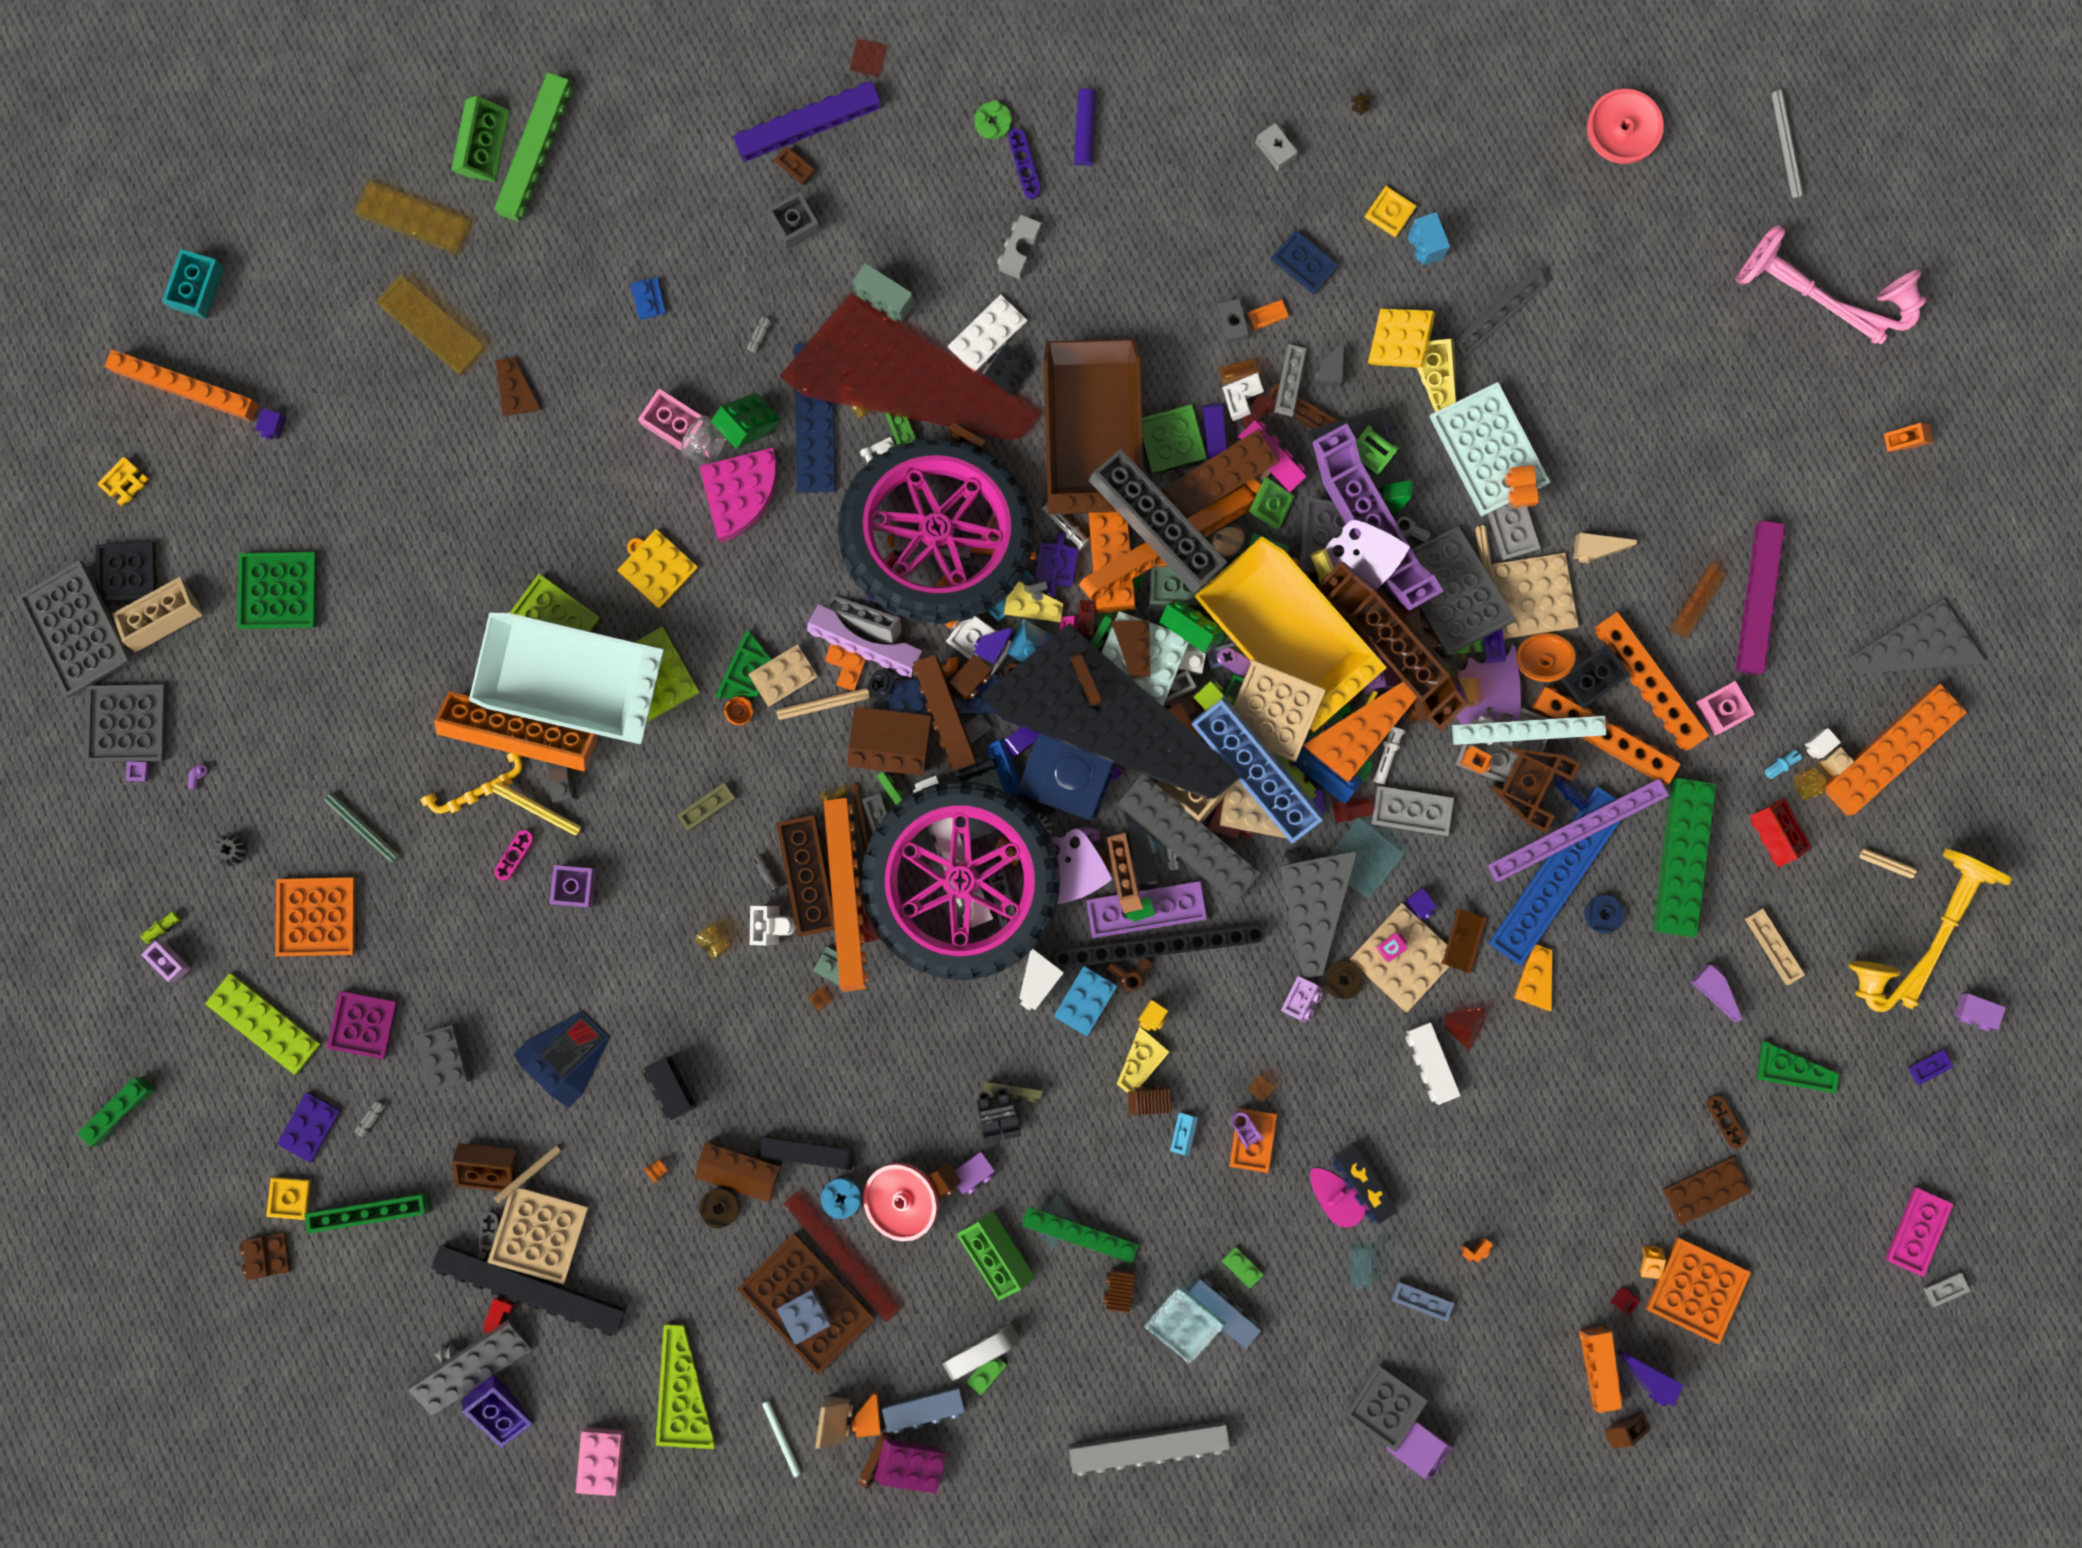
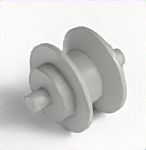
[435,1343,460,1364]

